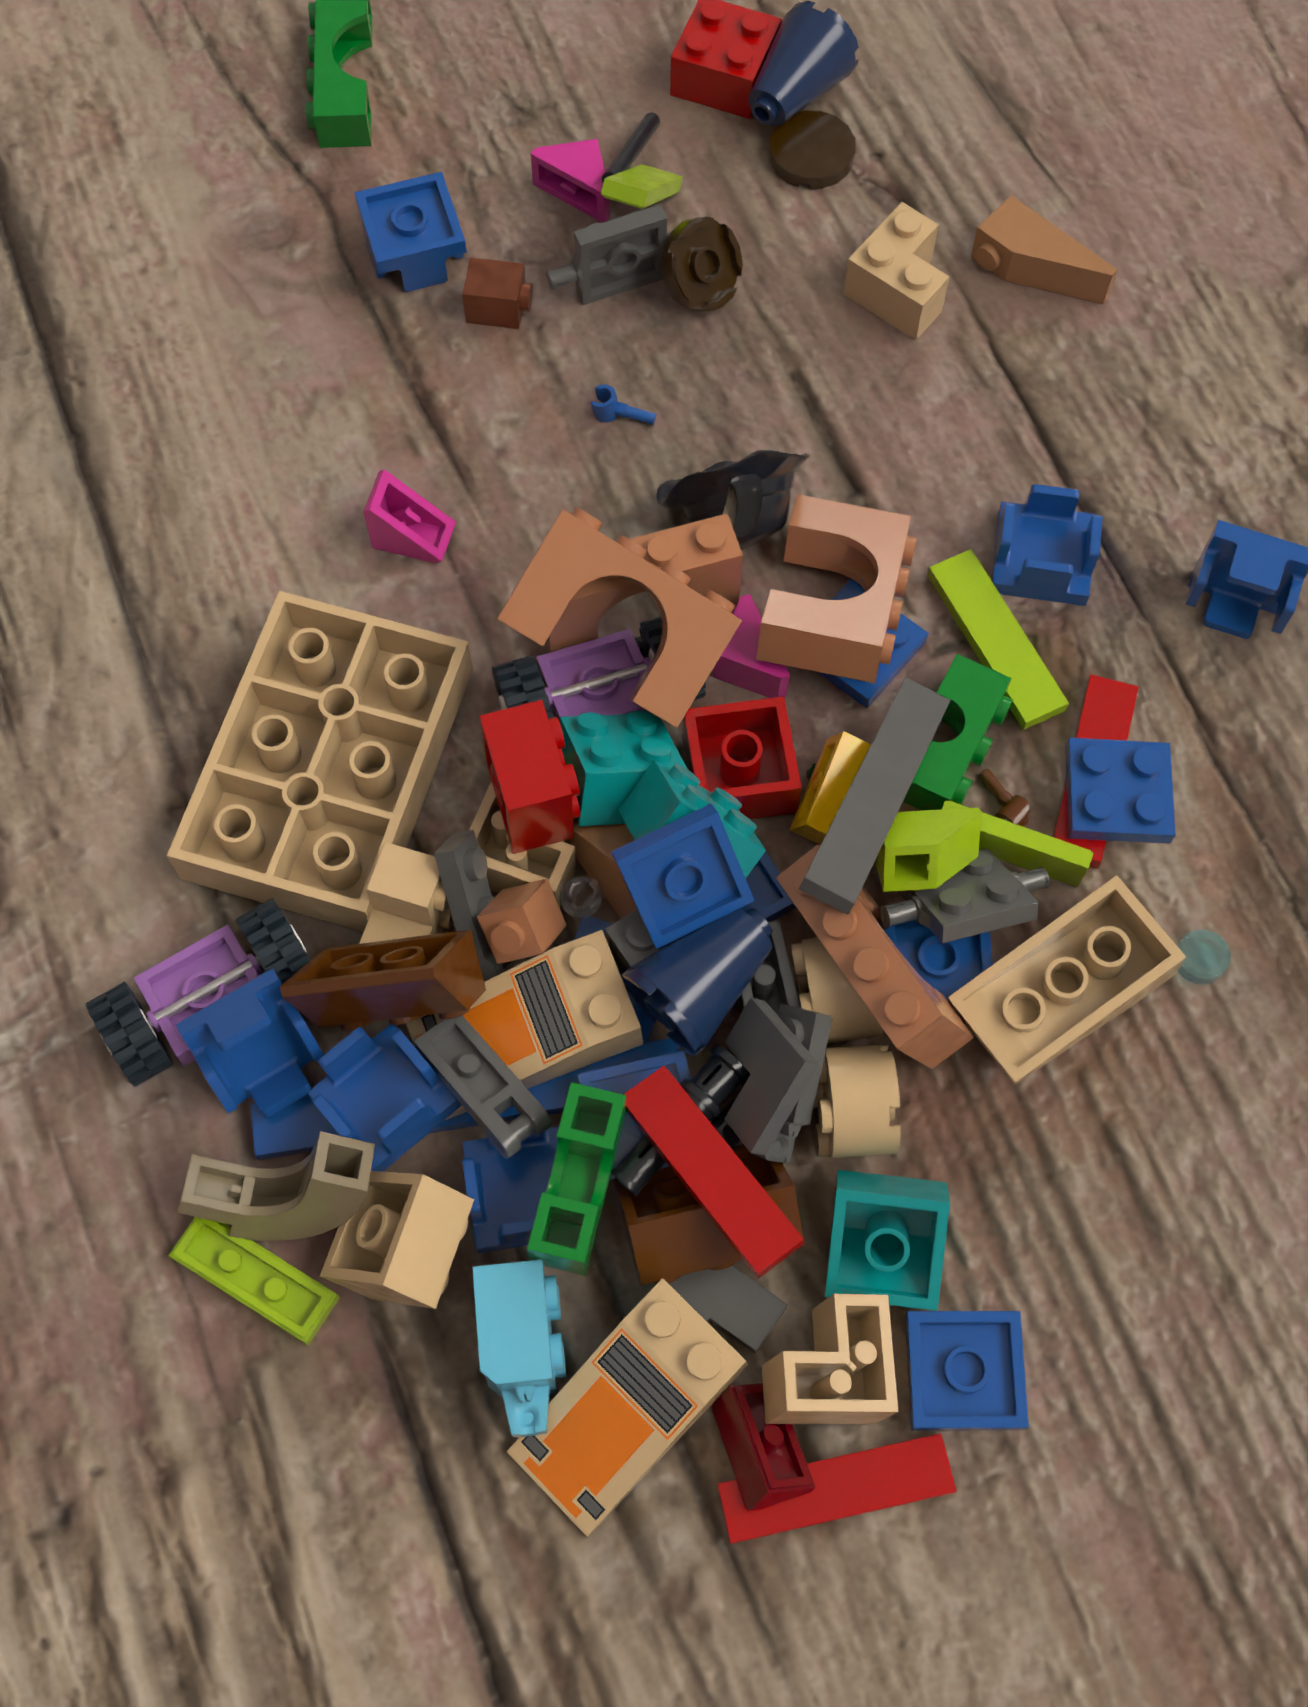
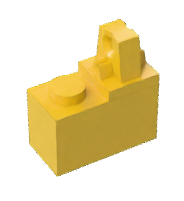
[789,731,871,845]

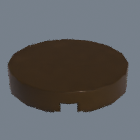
[769,111,856,189]
[662,217,743,312]

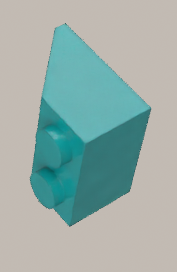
[825,1169,950,1311]

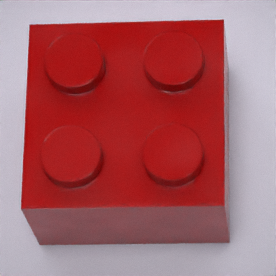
[670,0,782,119]
[682,696,802,819]
[479,700,581,854]

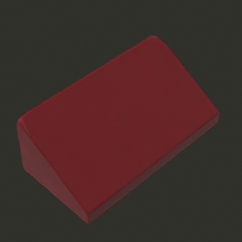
[712,1383,816,1510]

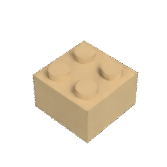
[320,1171,474,1309]

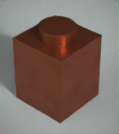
[462,257,533,329]

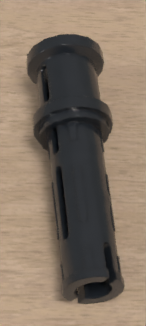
[611,1044,750,1197]

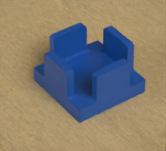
[354,171,467,292]
[991,484,1103,606]
[1185,520,1308,639]
[176,968,324,1118]
[307,1024,462,1172]
[462,1123,559,1254]

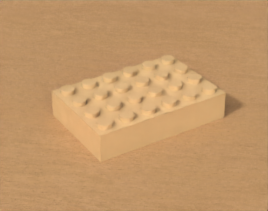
[166,591,473,932]

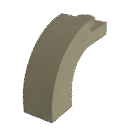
[177,1131,375,1241]

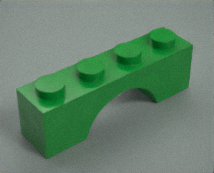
[306,0,373,148]

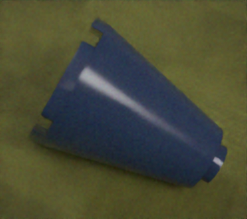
[748,1,859,126]
[622,908,773,1057]

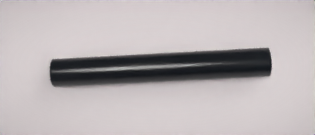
[602,112,660,183]

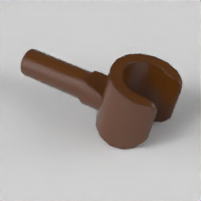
[979,769,1030,827]

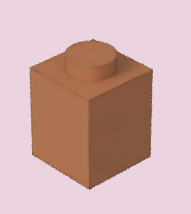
[477,879,567,964]

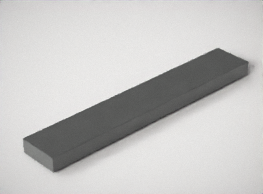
[799,677,950,915]

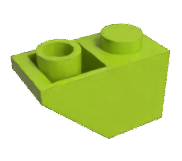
[875,807,981,892]

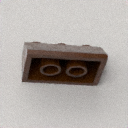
[280,929,486,1031]
[613,1144,805,1286]

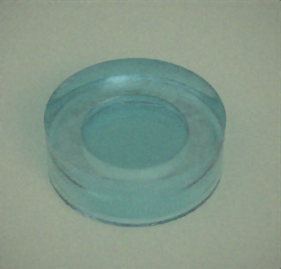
[1178,930,1231,985]

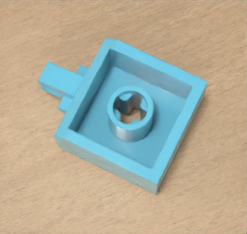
[472,1259,566,1437]

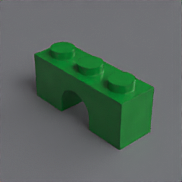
[903,654,1013,811]
[527,1082,626,1276]

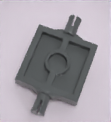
[546,204,671,305]
[880,848,1049,943]

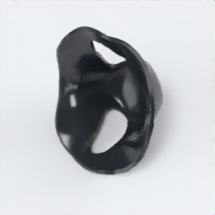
[656,450,809,550]

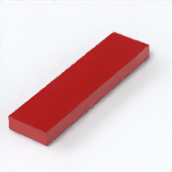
[1052,674,1139,869]
[624,1065,804,1279]
[717,1433,957,1545]

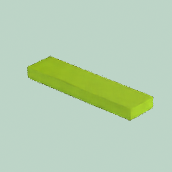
[927,549,1069,730]

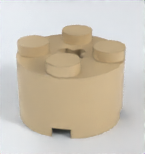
[791,937,883,1044]
[813,1044,901,1158]

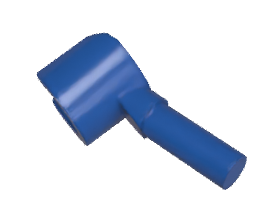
[590,384,657,425]

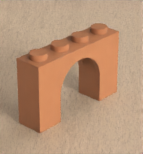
[756,494,917,683]
[497,507,742,728]
[545,514,743,653]
[776,845,974,1069]

